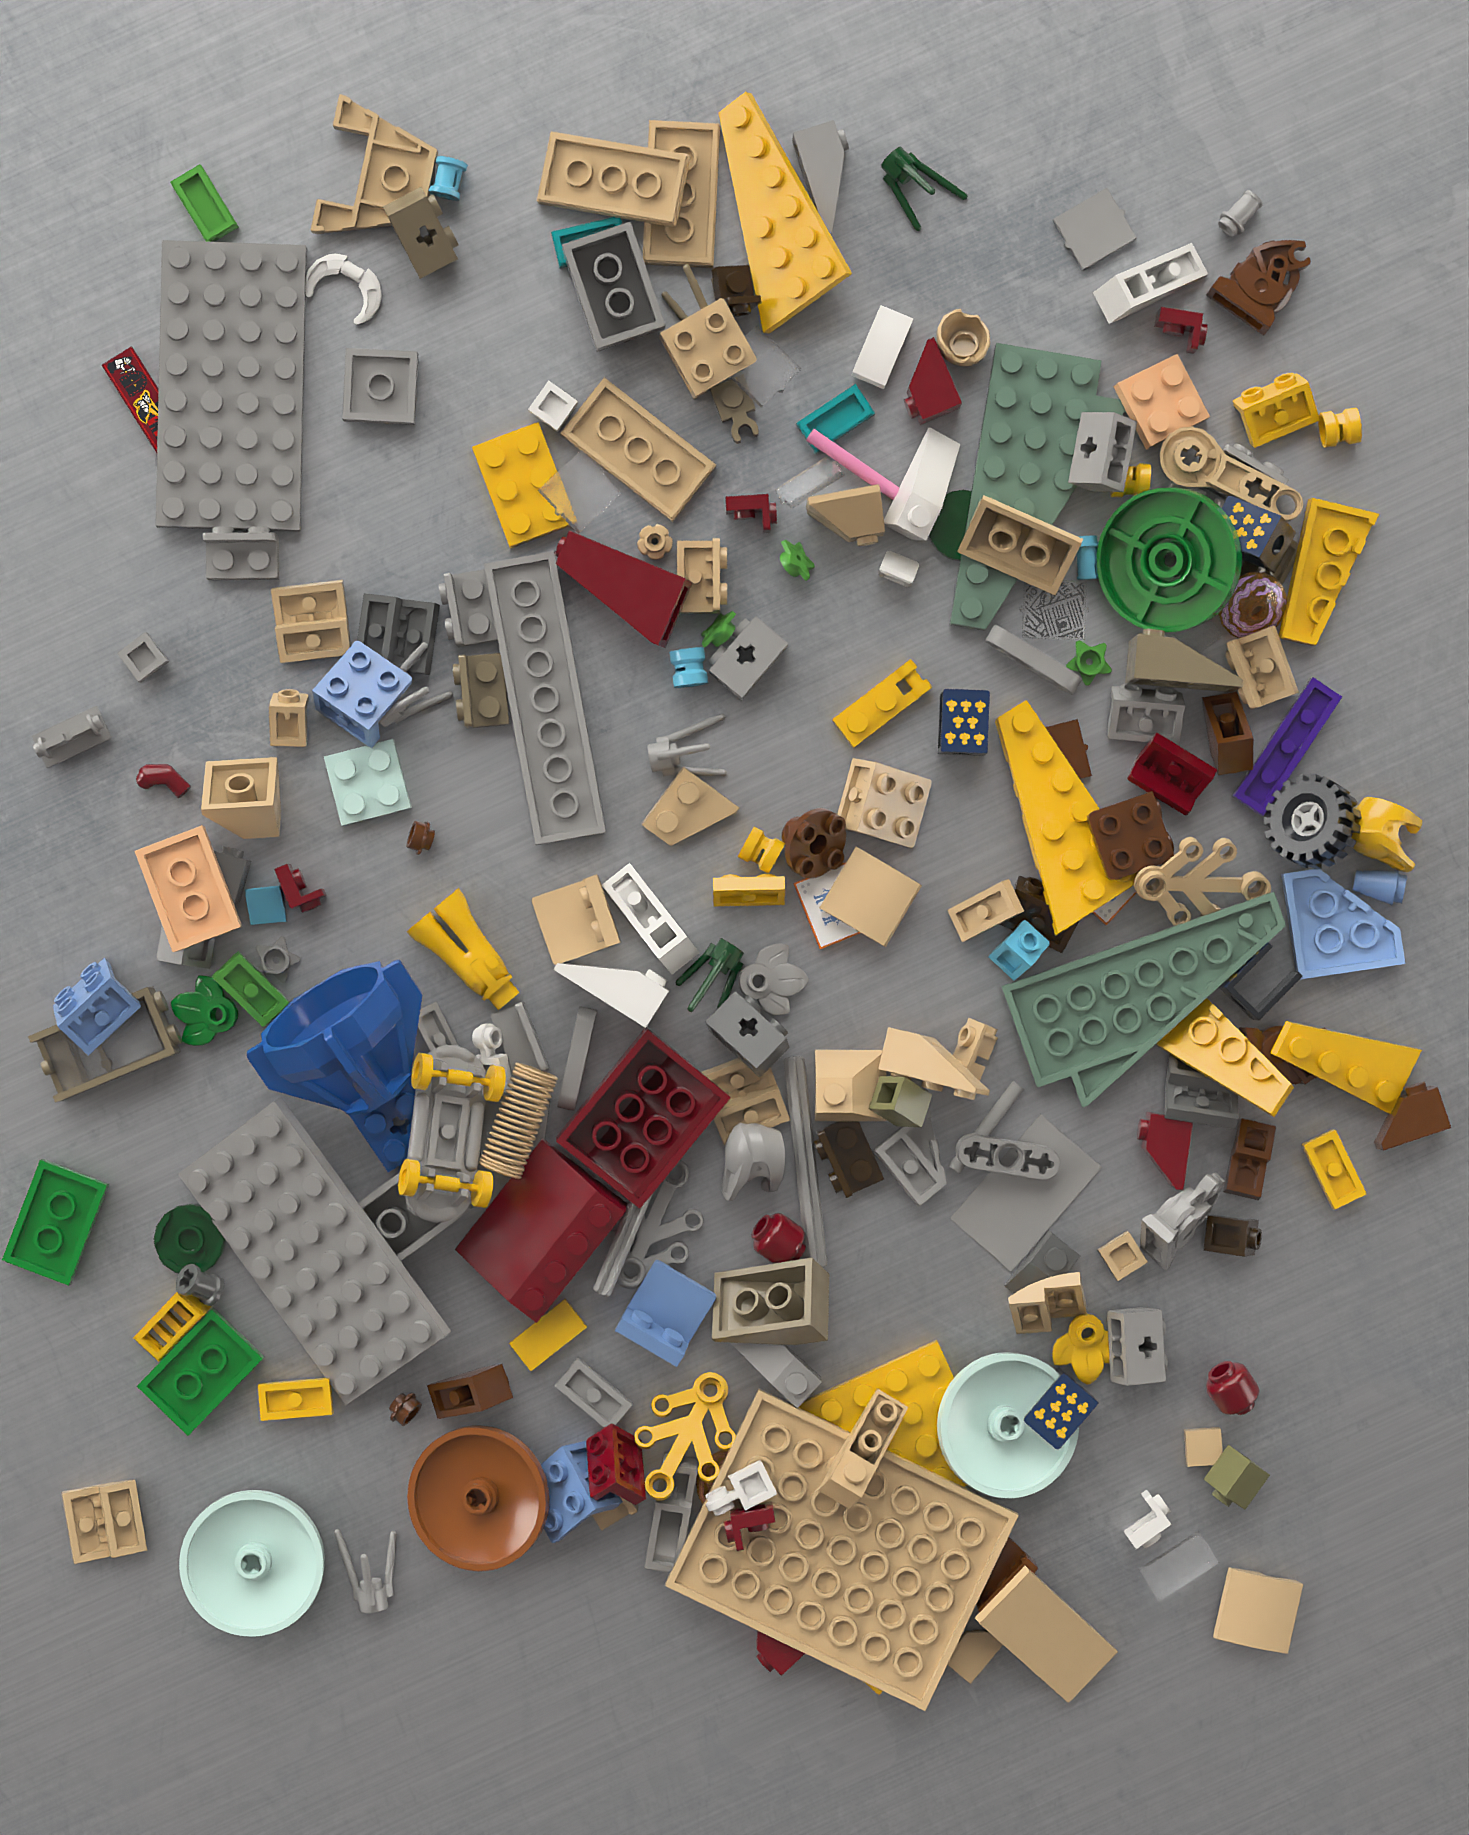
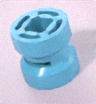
[669,647,709,688]

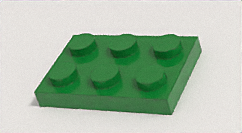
[2,1159,109,1286]
[137,1307,264,1436]

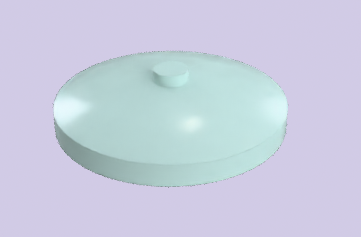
[937,1352,1079,1498]
[179,1490,325,1637]

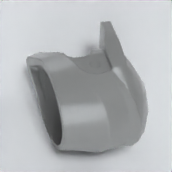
[722,1123,785,1201]

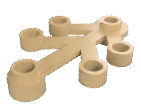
[1134,837,1271,926]

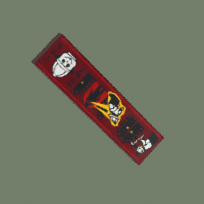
[102,346,159,453]

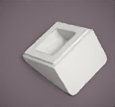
[878,551,919,587]

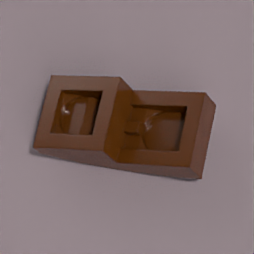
[1223,1118,1276,1200]

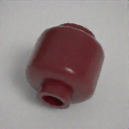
[751,1213,806,1264]
[1206,1361,1260,1415]

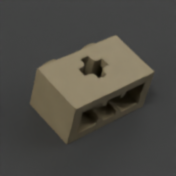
[383,187,459,279]

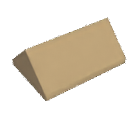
[957,495,1083,595]

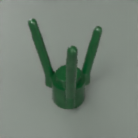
[881,146,968,231]
[675,938,744,1012]

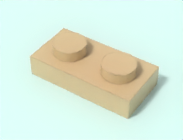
[947,879,1024,942]

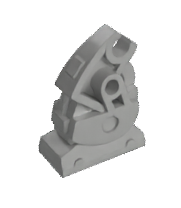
[1140,1173,1226,1271]

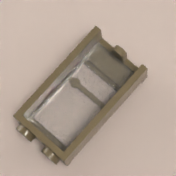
[28,986,182,1103]

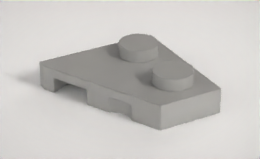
[873,1108,947,1206]

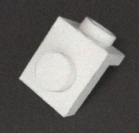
[1124,1490,1171,1549]

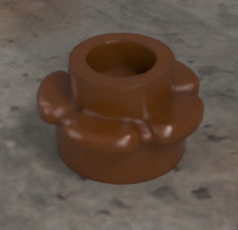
[406,821,435,855]
[389,1393,422,1426]

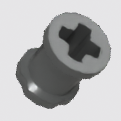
[176,1264,224,1306]

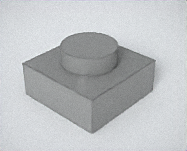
[117,632,169,683]

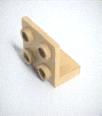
[659,298,757,399]
[837,758,932,848]
[532,874,621,965]

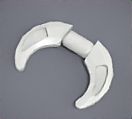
[305,253,382,325]

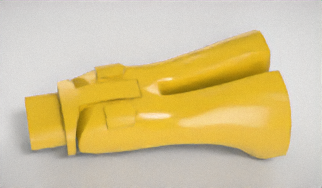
[406,888,520,1010]

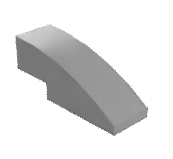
[644,1453,699,1573]

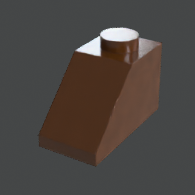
[1202,692,1254,776]
[1374,1082,1451,1151]
[427,1364,513,1419]

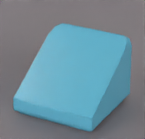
[245,886,287,925]

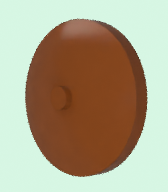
[407,1425,550,1571]

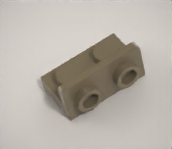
[453,653,510,729]

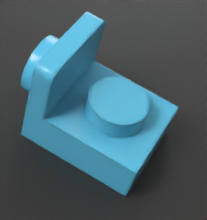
[988,920,1050,981]

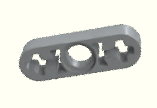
[985,625,1082,695]
[557,1006,597,1111]
[955,1134,1060,1180]

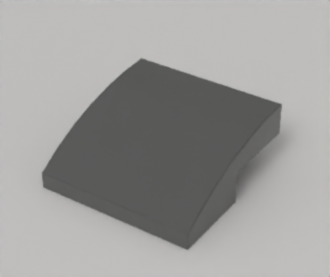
[357,593,440,675]
[1164,1054,1239,1129]

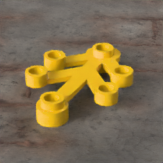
[634,1372,736,1500]

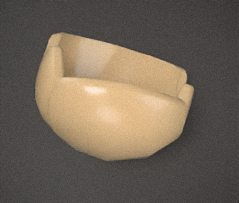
[936,309,990,366]

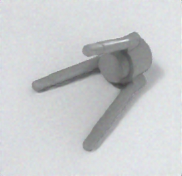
[379,642,453,727]
[648,714,727,777]
[334,1529,397,1613]

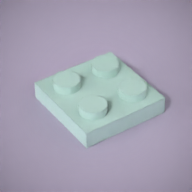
[324,739,412,826]

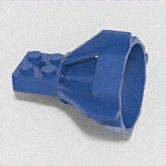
[246,960,423,1172]

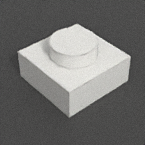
[528,381,578,432]

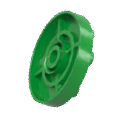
[1097,488,1242,632]

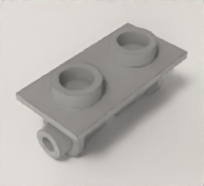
[32,706,112,768]

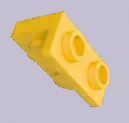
[1232,373,1320,448]

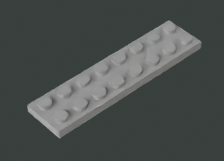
[484,551,606,845]

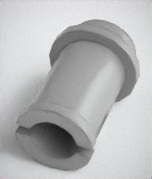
[1218,190,1263,237]

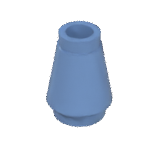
[1353,870,1407,905]

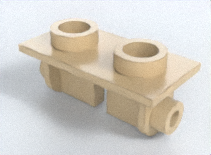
[951,1018,998,1089]

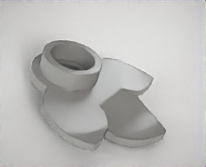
[738,943,809,1015]

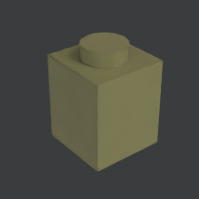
[869,1076,932,1128]
[1204,1444,1270,1510]

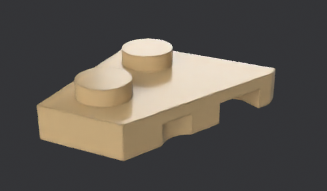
[641,766,739,846]

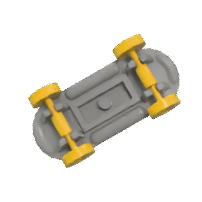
[398,1045,506,1222]

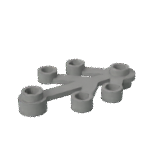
[608,1160,703,1289]

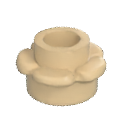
[637,524,673,560]

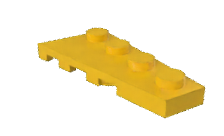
[1279,498,1379,646]
[1156,998,1294,1117]
[1271,1021,1422,1114]

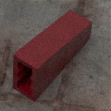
[555,531,693,648]

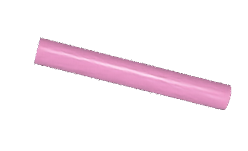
[806,429,899,500]

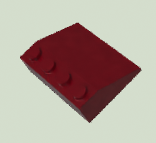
[556,1027,731,1209]
[455,1138,627,1323]

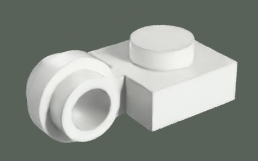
[472,1023,513,1092]
[706,1460,777,1516]

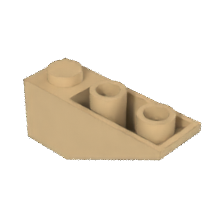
[878,1027,990,1100]
[818,1389,908,1509]

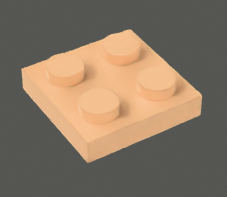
[1113,354,1210,450]

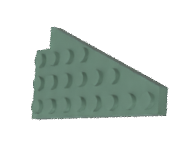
[949,343,1125,631]
[1002,892,1286,1108]

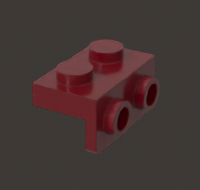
[1127,732,1217,816]

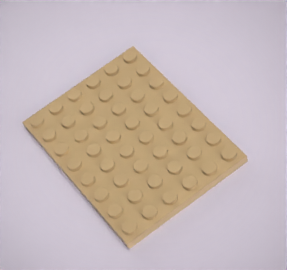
[665,1389,1019,1711]

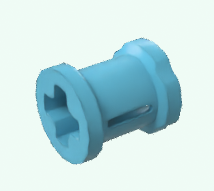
[429,156,468,201]

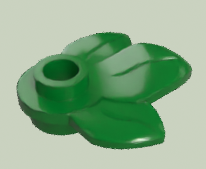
[171,975,238,1046]

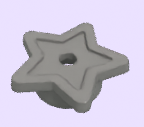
[256,936,301,983]

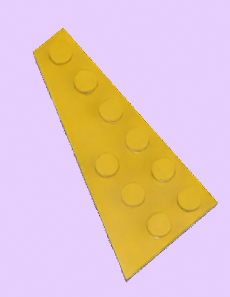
[718,92,852,334]
[995,700,1139,936]

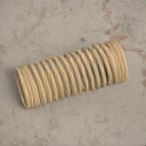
[479,1062,558,1179]

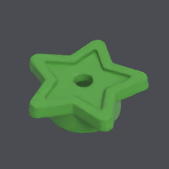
[780,540,815,581]
[701,611,736,648]
[1066,640,1112,686]

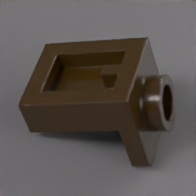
[711,265,762,317]
[1203,1215,1262,1257]

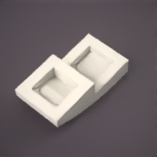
[851,305,913,389]

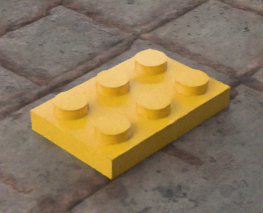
[472,422,577,549]

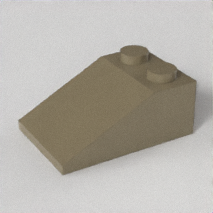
[1125,629,1243,693]
[712,1258,830,1345]

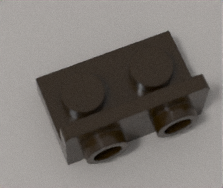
[999,876,1079,954]
[813,1121,884,1198]

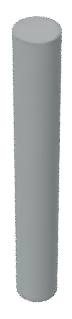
[948,1081,1024,1174]

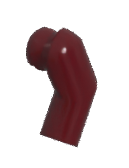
[136,764,191,798]

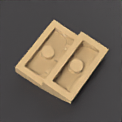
[271,580,351,663]
[819,847,922,947]
[702,1058,790,1145]
[1008,1272,1087,1334]
[61,1479,147,1564]
[1213,1567,1303,1654]

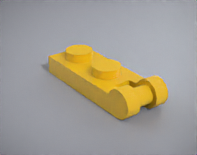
[832,659,933,748]

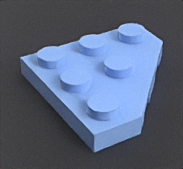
[1281,869,1405,980]

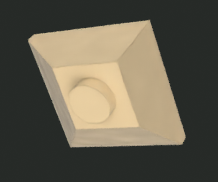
[806,484,885,546]
[201,757,281,839]
[815,1050,887,1121]

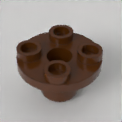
[782,808,846,878]

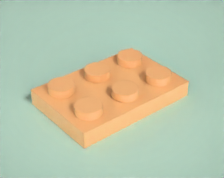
[134,825,242,953]

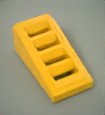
[133,1292,211,1362]

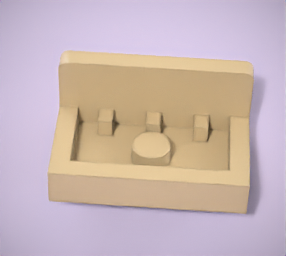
[677,538,727,614]
[1226,626,1299,710]

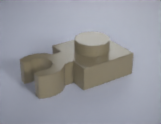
[710,375,759,444]

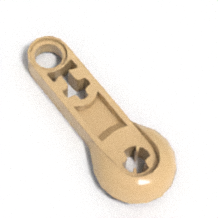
[1159,427,1303,522]

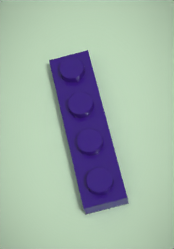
[1232,677,1342,816]

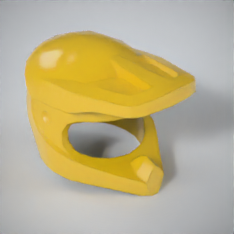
[1351,797,1422,873]

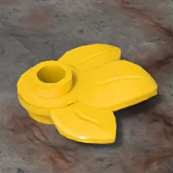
[1052,1314,1110,1385]

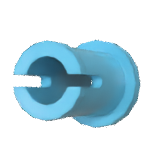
[1077,535,1099,580]

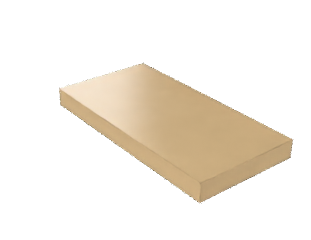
[643,120,720,268]
[537,131,690,228]
[560,377,716,522]
[975,1566,1118,1703]

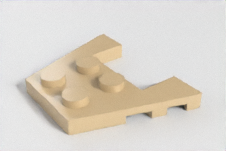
[310,94,438,234]

